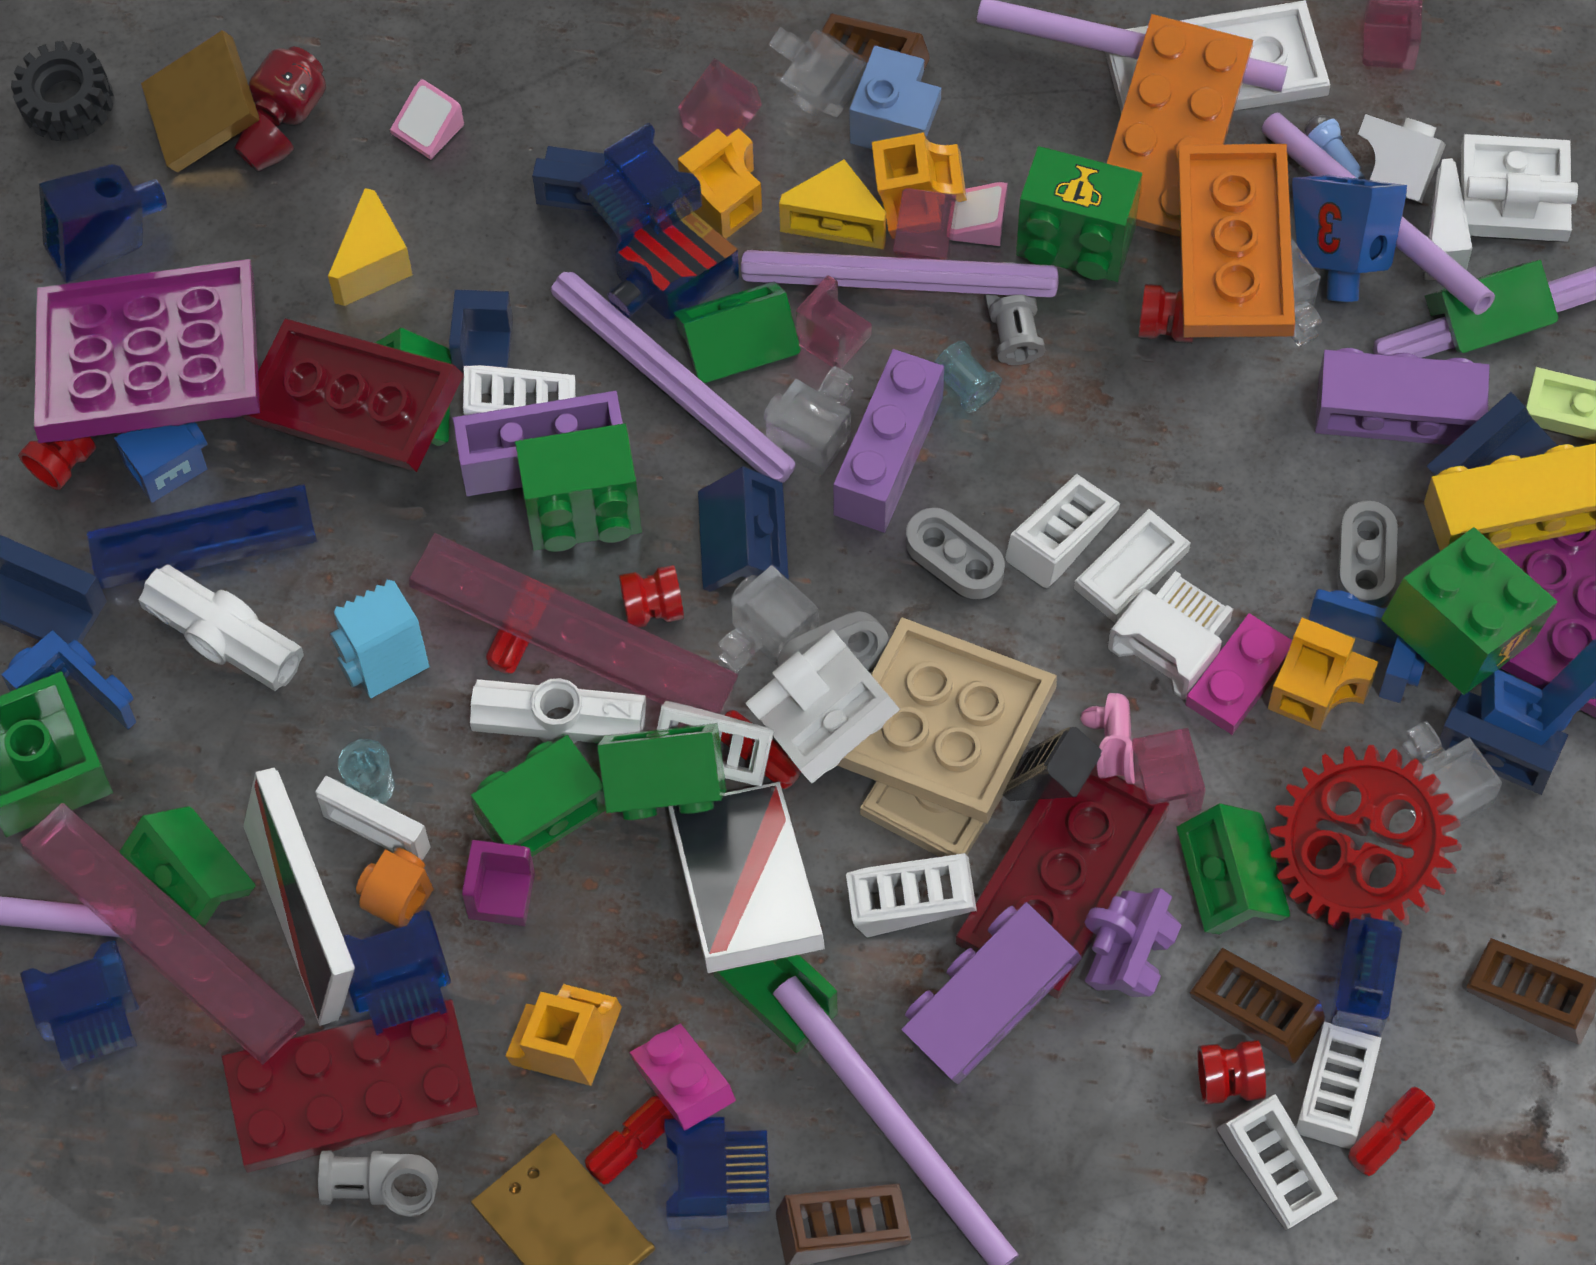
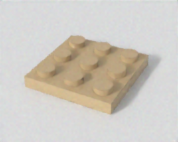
[837,617,1057,824]

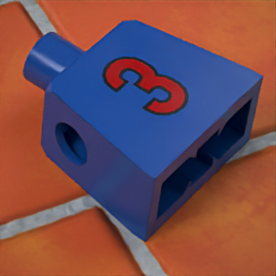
[1292,175,1407,302]

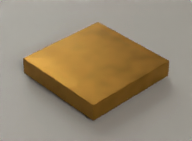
[141,30,260,173]

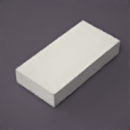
[1074,509,1190,623]
[315,776,431,860]

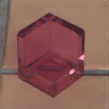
[1362,0,1422,69]
[678,58,762,139]
[893,188,958,260]
[796,275,872,372]
[1132,728,1206,812]

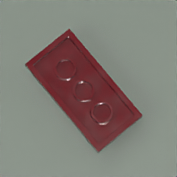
[242,318,464,472]
[956,765,1170,999]
[222,999,479,1173]

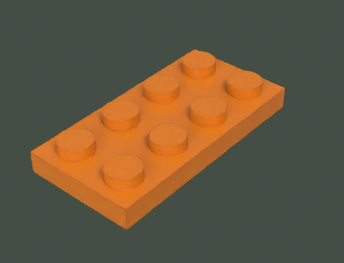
[1107,14,1254,237]
[1178,144,1295,337]

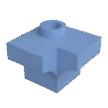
[849,45,941,149]

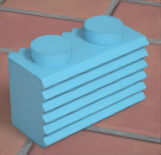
[330,580,430,698]

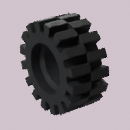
[11,41,114,141]

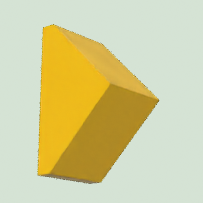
[779,159,886,249]
[328,188,413,306]

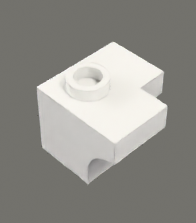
[1358,114,1446,203]

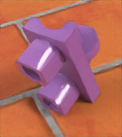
[1084,888,1182,997]

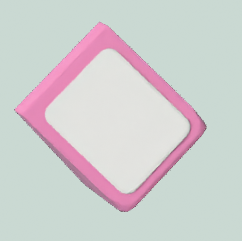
[390,79,464,160]
[947,182,1008,246]

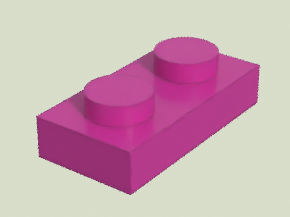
[1185,613,1292,735]
[630,1023,736,1131]

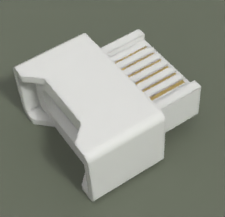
[1108,571,1233,700]

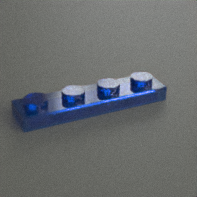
[87,484,317,589]

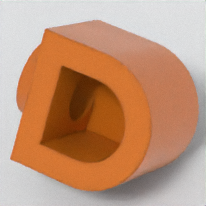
[356,847,434,930]

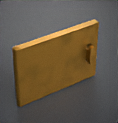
[471,1133,655,1265]

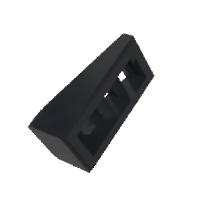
[1003,727,1102,801]

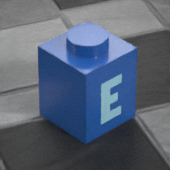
[114,422,208,503]

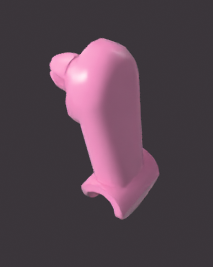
[1080,693,1135,784]

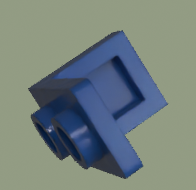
[1308,589,1426,703]
[1,630,136,730]
[1481,639,1596,746]

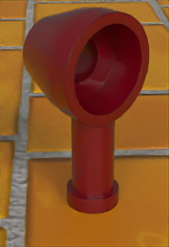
[234,111,295,172]

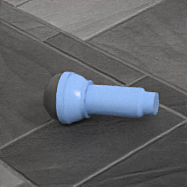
[1305,115,1365,179]

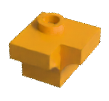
[678,128,762,239]
[872,132,967,239]
[1268,617,1378,731]
[505,984,622,1086]

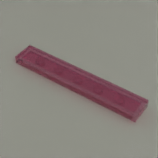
[409,533,739,714]
[20,803,305,1065]

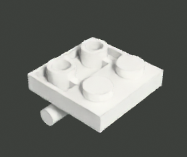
[1461,134,1578,242]
[745,629,900,783]

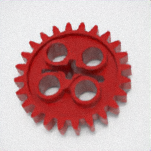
[1270,744,1462,934]

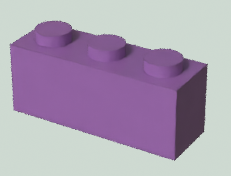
[1315,348,1489,445]
[833,349,944,533]
[453,391,623,496]
[901,902,1082,1085]

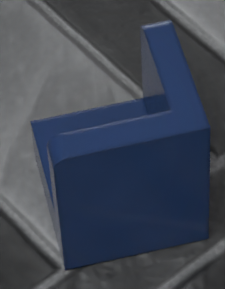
[449,290,513,373]

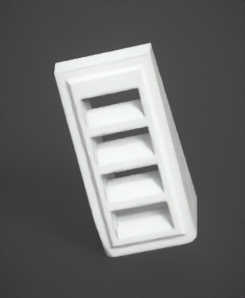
[1423,158,1472,280]
[463,365,576,415]
[1005,474,1120,588]
[657,701,774,786]
[846,853,977,938]
[1296,1022,1382,1149]
[1216,1094,1338,1230]

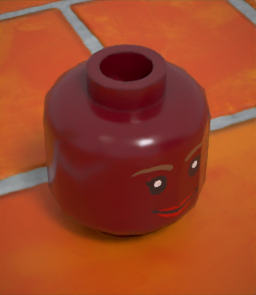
[248,46,326,126]

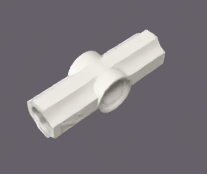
[138,564,304,691]
[470,678,646,743]

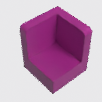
[462,840,535,926]

